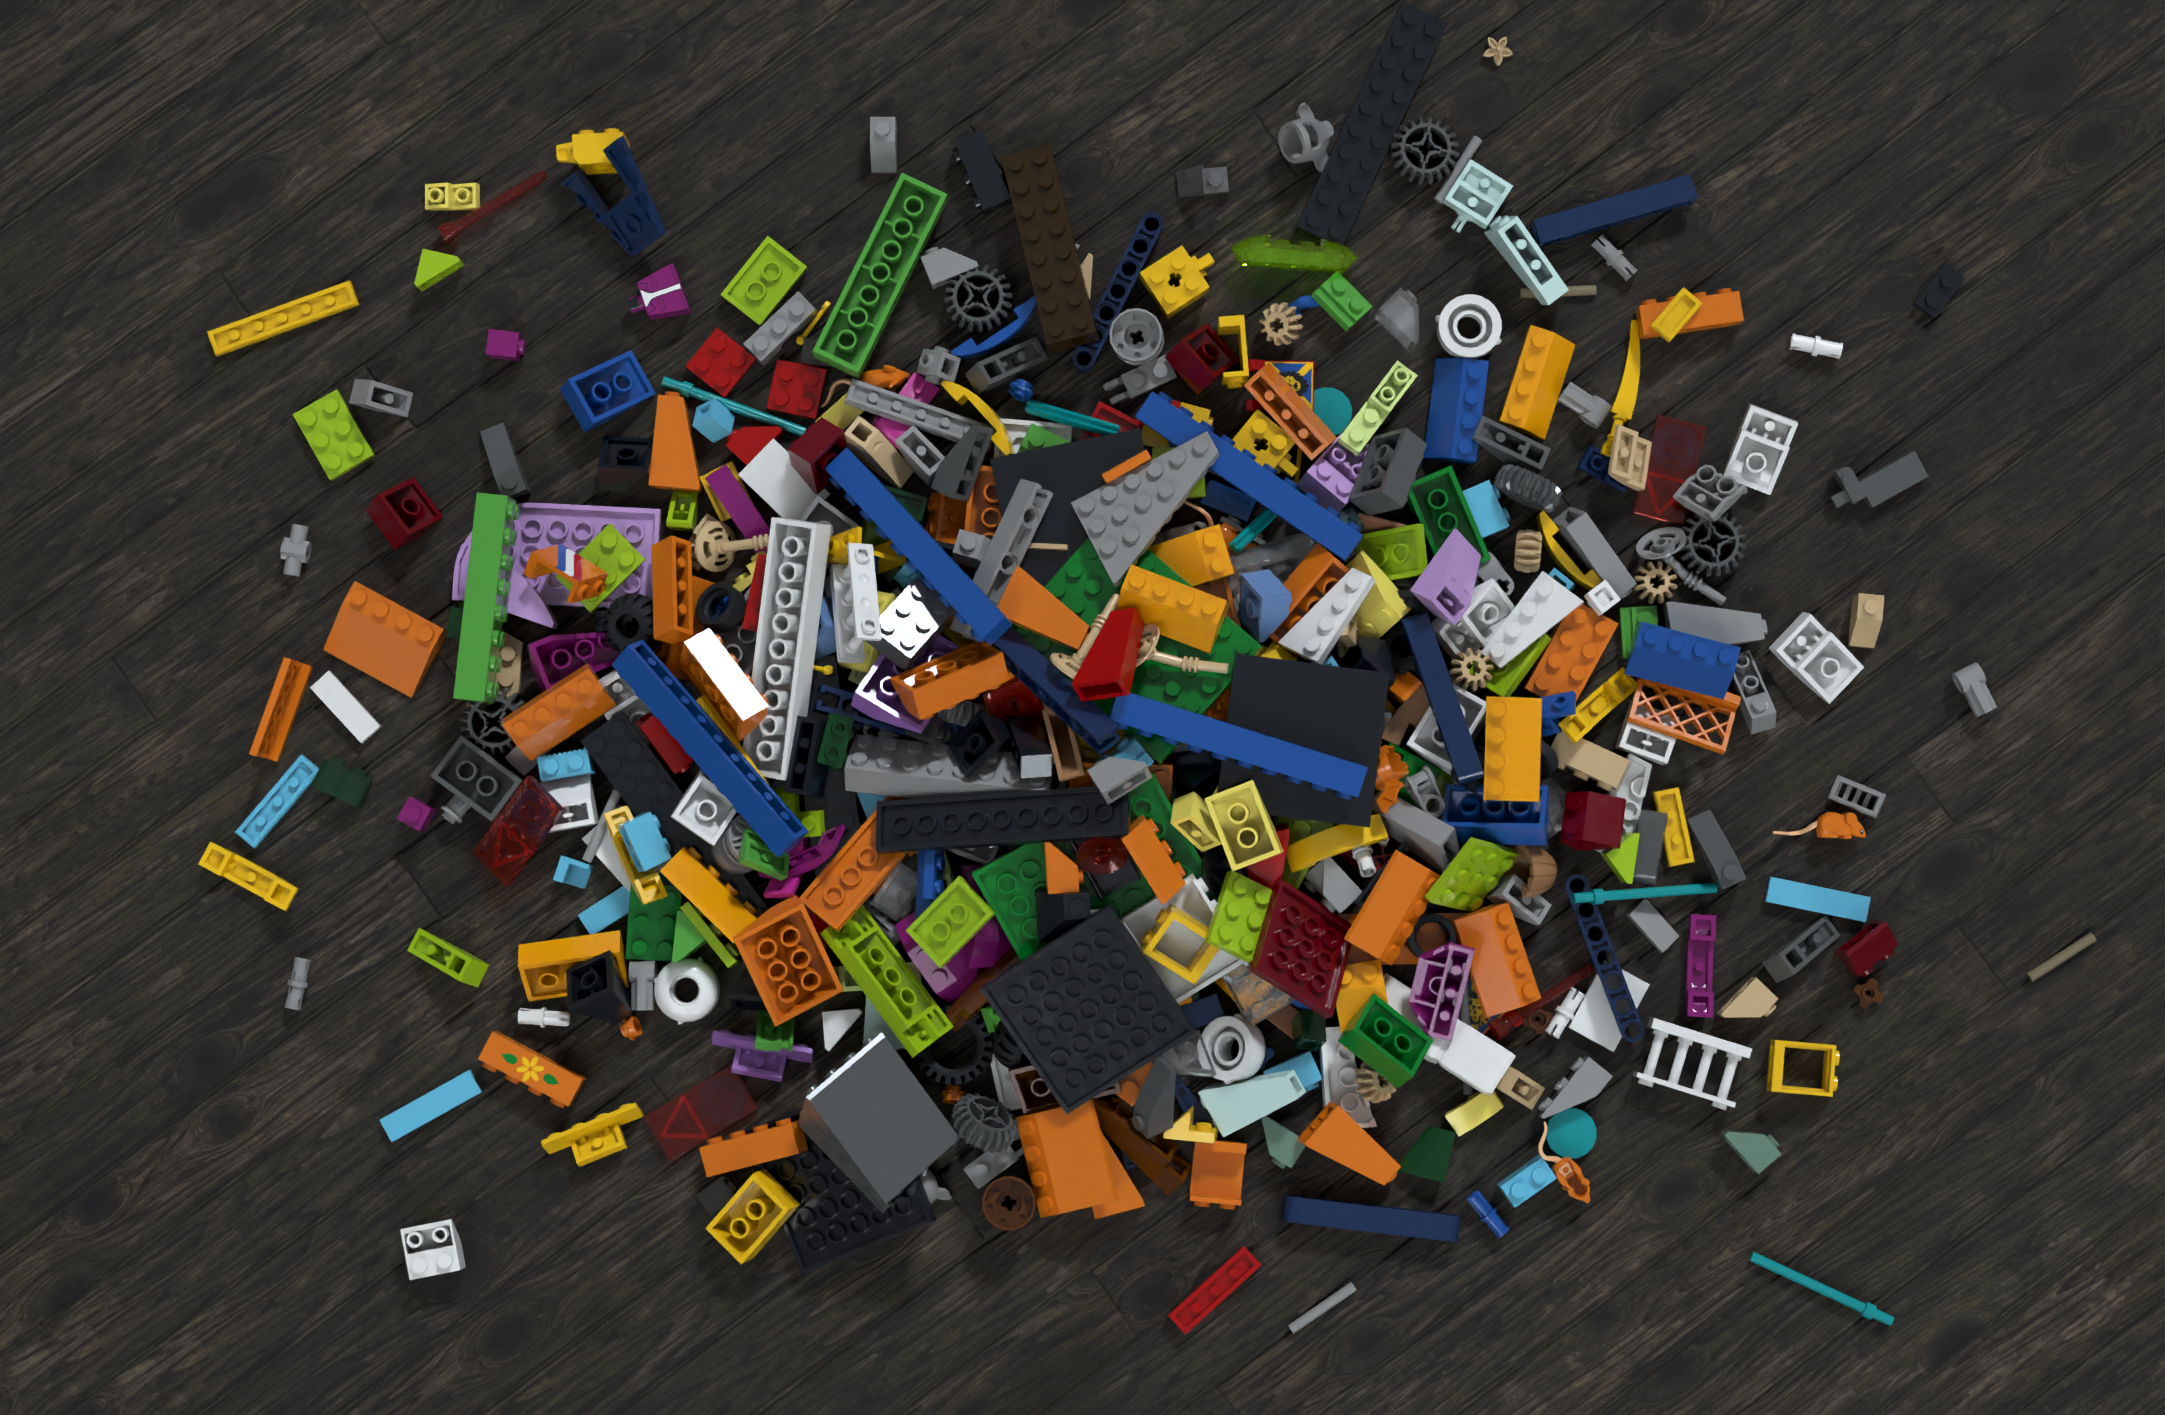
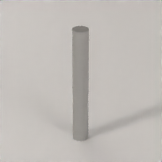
[1434,136,1482,204]
[582,789,621,863]
[1288,1282,1357,1334]

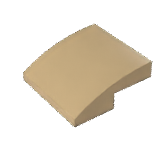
[1608,424,1652,491]

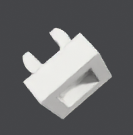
[1584,579,1621,616]

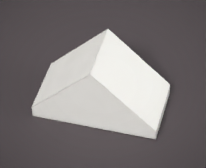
[822,1008,864,1051]

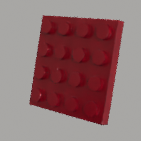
[1250,879,1352,1018]

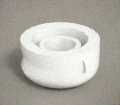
[1435,294,1502,359]
[654,957,720,1025]
[1199,1014,1266,1085]

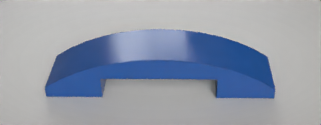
[950,296,1037,360]

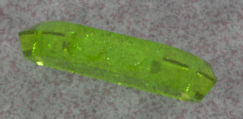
[1230,235,1358,273]

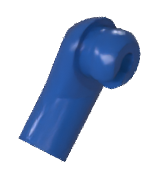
[1288,295,1320,315]

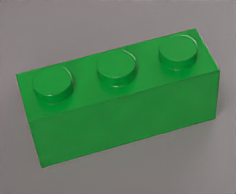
[1338,993,1433,1088]

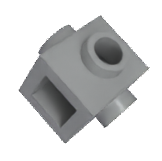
[916,346,961,385]

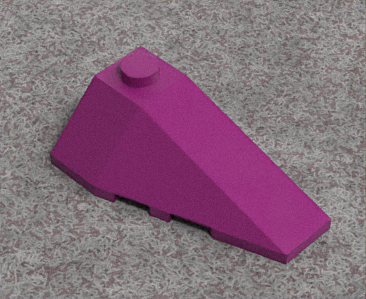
[528,632,621,691]

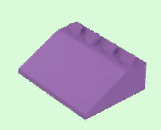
[851,635,960,734]

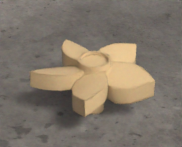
[1483,37,1513,66]

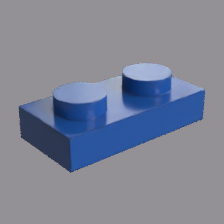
[1200,479,1256,523]

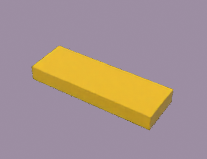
[1652,787,1695,867]

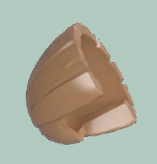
[1502,845,1557,898]

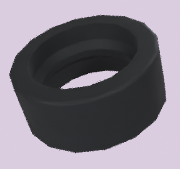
[696,582,746,633]
[1407,913,1457,958]

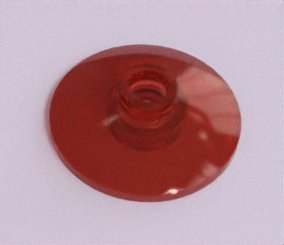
[1076,837,1128,875]

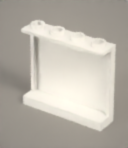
[1120,873,1249,1003]

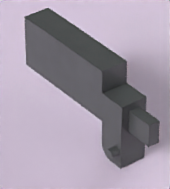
[1830,451,1929,508]

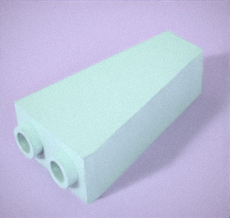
[1484,215,1569,305]
[1198,1069,1306,1137]

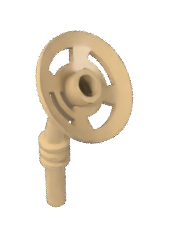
[694,521,769,572]
[1050,594,1119,679]
[1136,624,1229,674]

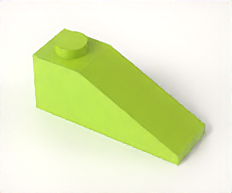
[407,928,489,987]

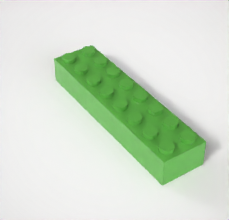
[813,173,948,379]
[453,492,520,704]

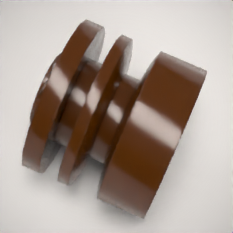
[982,1176,1036,1230]

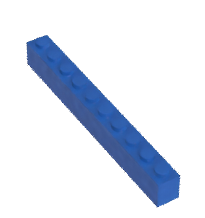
[1135,391,1364,562]
[825,447,1013,646]
[612,639,809,857]
[1108,692,1368,800]

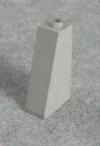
[1552,507,1637,599]
[1662,602,1767,645]
[1371,791,1459,873]

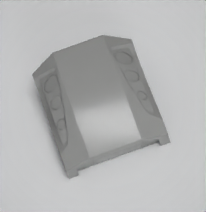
[1673,465,1748,522]

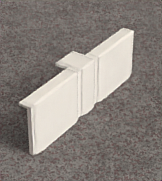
[1384,974,1516,1096]

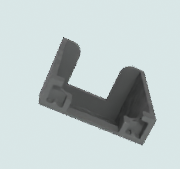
[797,1033,960,1213]

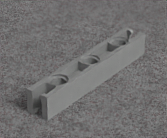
[950,479,1053,644]

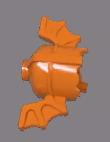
[1375,741,1409,814]

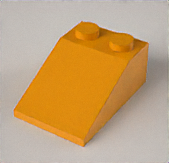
[1148,524,1234,588]
[1336,960,1388,1049]

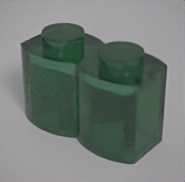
[311,756,373,808]

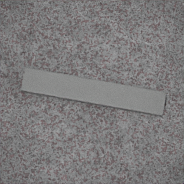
[844,378,995,453]

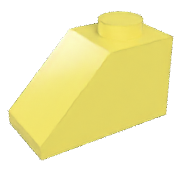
[1170,791,1222,852]

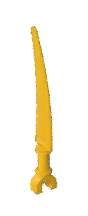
[1600,320,1640,457]

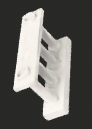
[829,543,882,663]
[1632,1017,1752,1110]

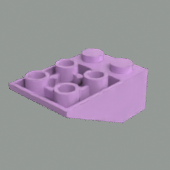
[1297,430,1370,513]
[1410,528,1481,626]

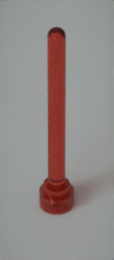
[437,171,547,244]
[1488,965,1594,1041]

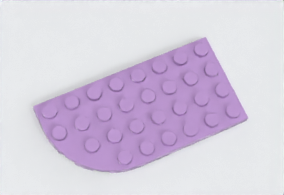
[452,503,662,608]

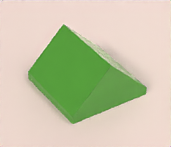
[672,911,707,963]

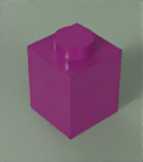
[486,329,526,361]
[397,797,437,832]

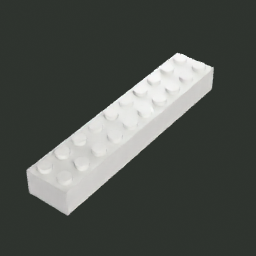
[743,517,831,780]

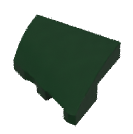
[1398,1125,1456,1182]

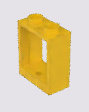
[1141,903,1219,985]
[1766,1039,1840,1097]

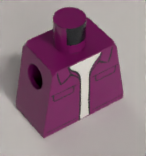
[627,263,691,320]

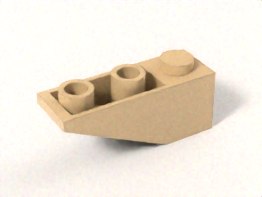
[845,416,914,490]

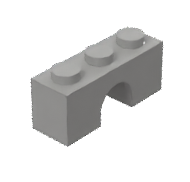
[743,291,818,366]

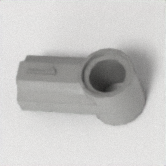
[1557,382,1612,429]
[1952,662,1997,717]
[629,960,657,1010]

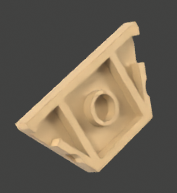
[467,631,524,712]

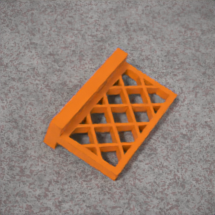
[249,657,313,762]
[1627,678,1741,755]

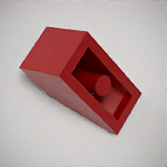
[726,426,785,466]

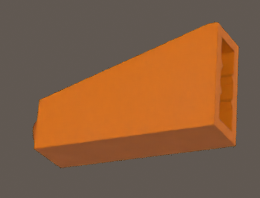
[648,391,702,493]
[997,566,1091,652]
[1296,1101,1401,1185]
[1092,1129,1145,1219]

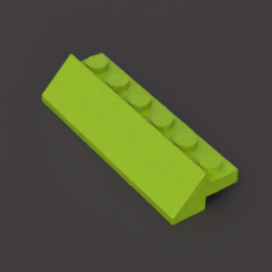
[820,904,954,1058]

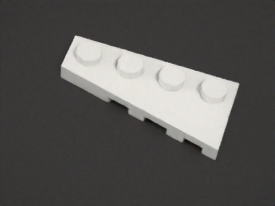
[1278,568,1376,664]
[1482,571,1584,668]
[1595,753,1652,853]
[1318,1026,1377,1128]

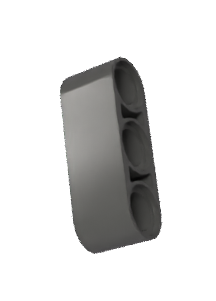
[1633,809,1668,886]

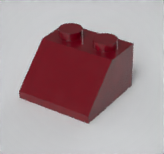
[1164,323,1240,395]
[788,417,848,495]
[365,477,444,550]
[1560,791,1626,851]
[1834,921,1898,977]

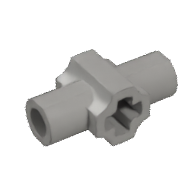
[280,524,312,577]

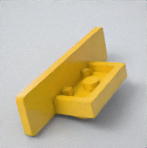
[541,1103,644,1167]

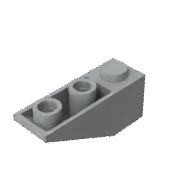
[1732,650,1777,735]
[1538,1056,1613,1119]

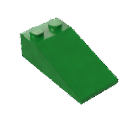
[1407,466,1491,564]

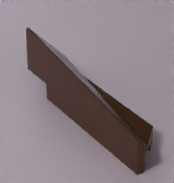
[945,946,1021,1033]
[1093,1098,1192,1195]

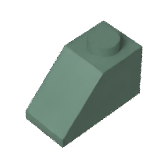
[1261,1115,1305,1169]
[1720,1130,1781,1174]

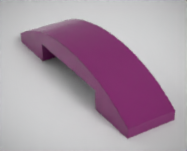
[705,464,770,554]
[758,824,845,878]
[1685,914,1716,1018]

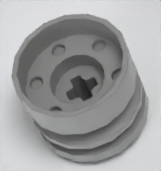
[1109,308,1165,366]
[711,814,754,875]

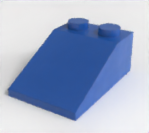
[560,350,656,433]

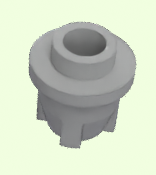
[441,795,471,824]

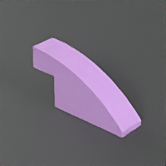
[466,559,558,629]

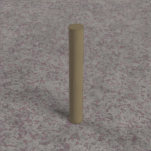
[1520,285,1597,298]
[2026,932,2097,982]

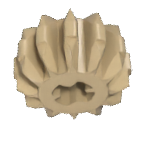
[1259,302,1303,346]
[1514,529,1542,573]
[1634,561,1677,604]
[1449,648,1493,692]
[1353,1062,1396,1103]

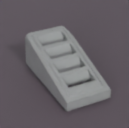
[1828,775,1886,819]

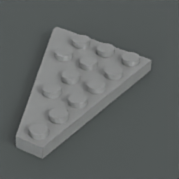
[1071,431,1220,587]

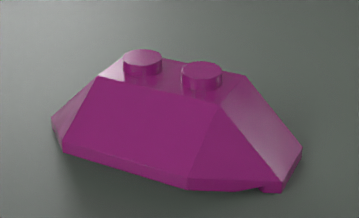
[961,865,1012,969]
[895,911,979,1005]
[1408,942,1475,1042]

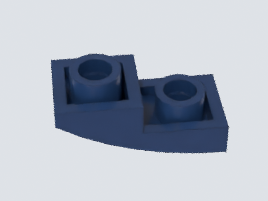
[1576,445,1627,493]

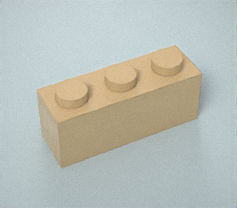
[1551,730,1631,792]

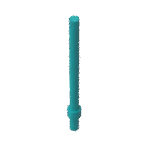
[661,376,807,436]
[1571,883,1718,905]
[1749,1251,1894,1326]

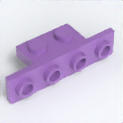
[712,1030,813,1082]

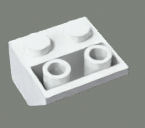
[1615,700,1680,765]
[540,774,599,833]
[400,1219,466,1280]

